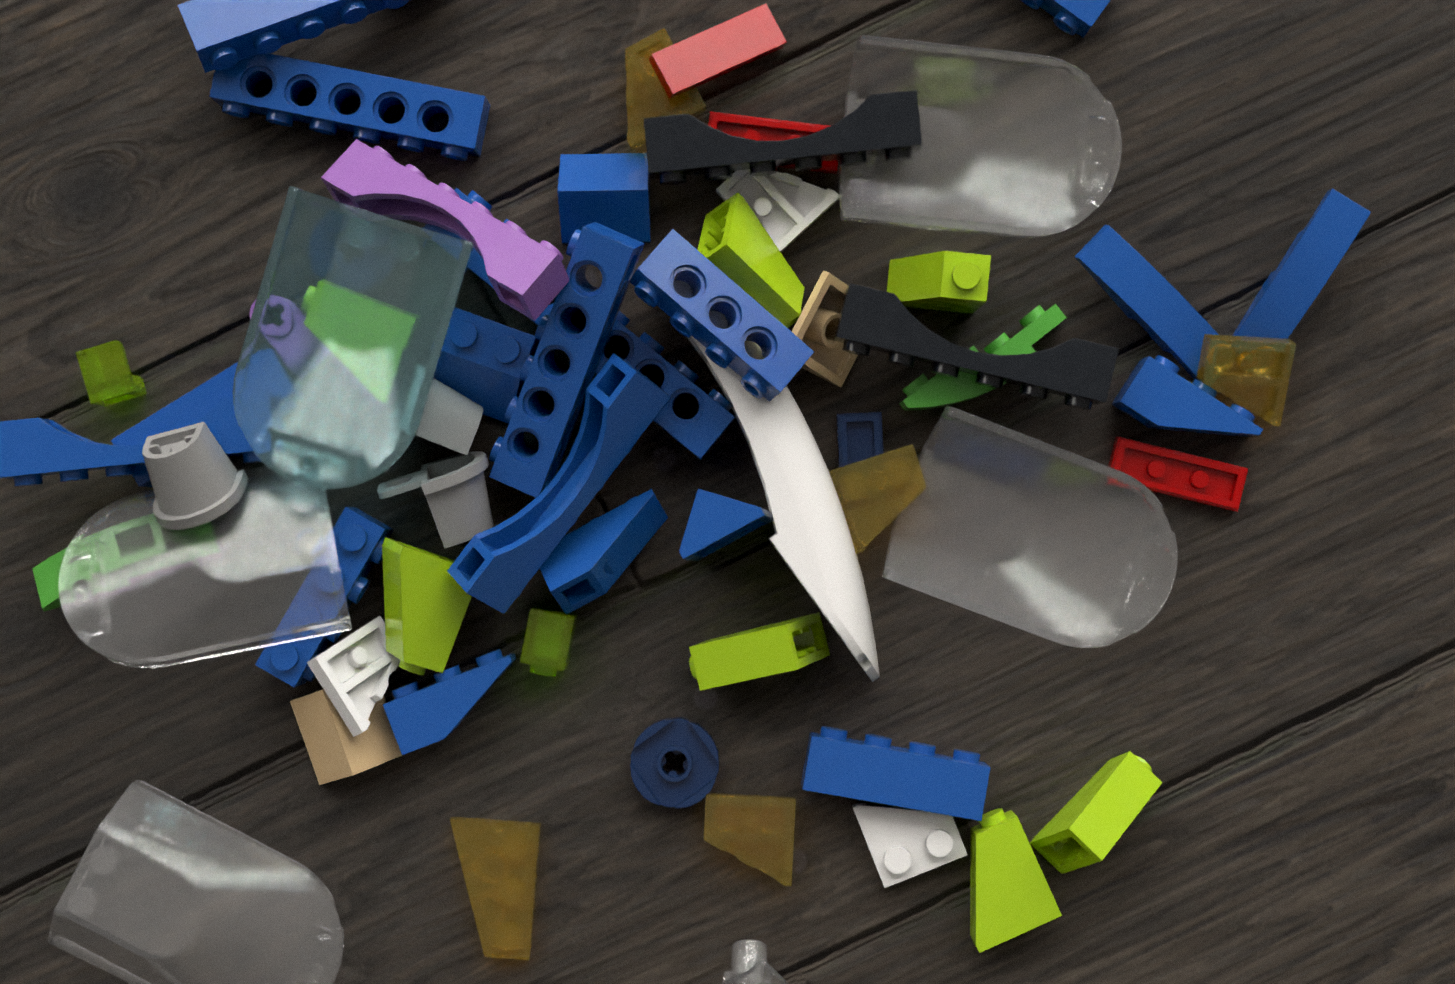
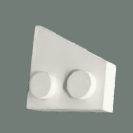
[716,169,840,252]
[307,616,400,737]
[852,803,968,888]

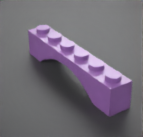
[321,139,570,321]

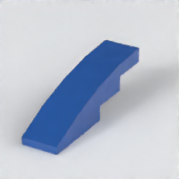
[1227,188,1371,370]
[1075,224,1236,385]

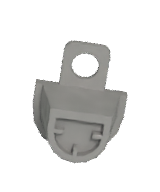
[378,365,483,473]
[142,422,248,530]
[377,451,493,549]

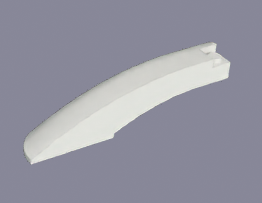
[673,280,880,682]

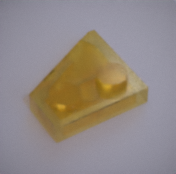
[625,28,707,150]
[1197,334,1296,426]
[829,444,927,554]
[704,793,796,886]

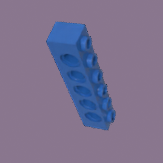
[209,54,490,161]
[489,222,645,498]

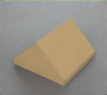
[792,270,858,387]
[290,689,402,785]

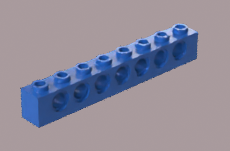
[422,188,735,460]

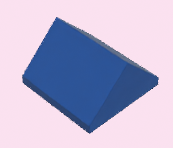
[557,153,651,244]
[679,488,773,561]

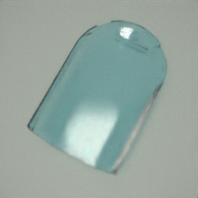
[233,186,475,489]

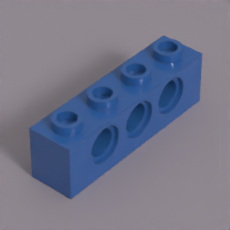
[629,229,814,402]

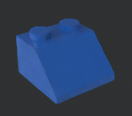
[431,306,540,424]

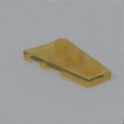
[450,817,541,960]

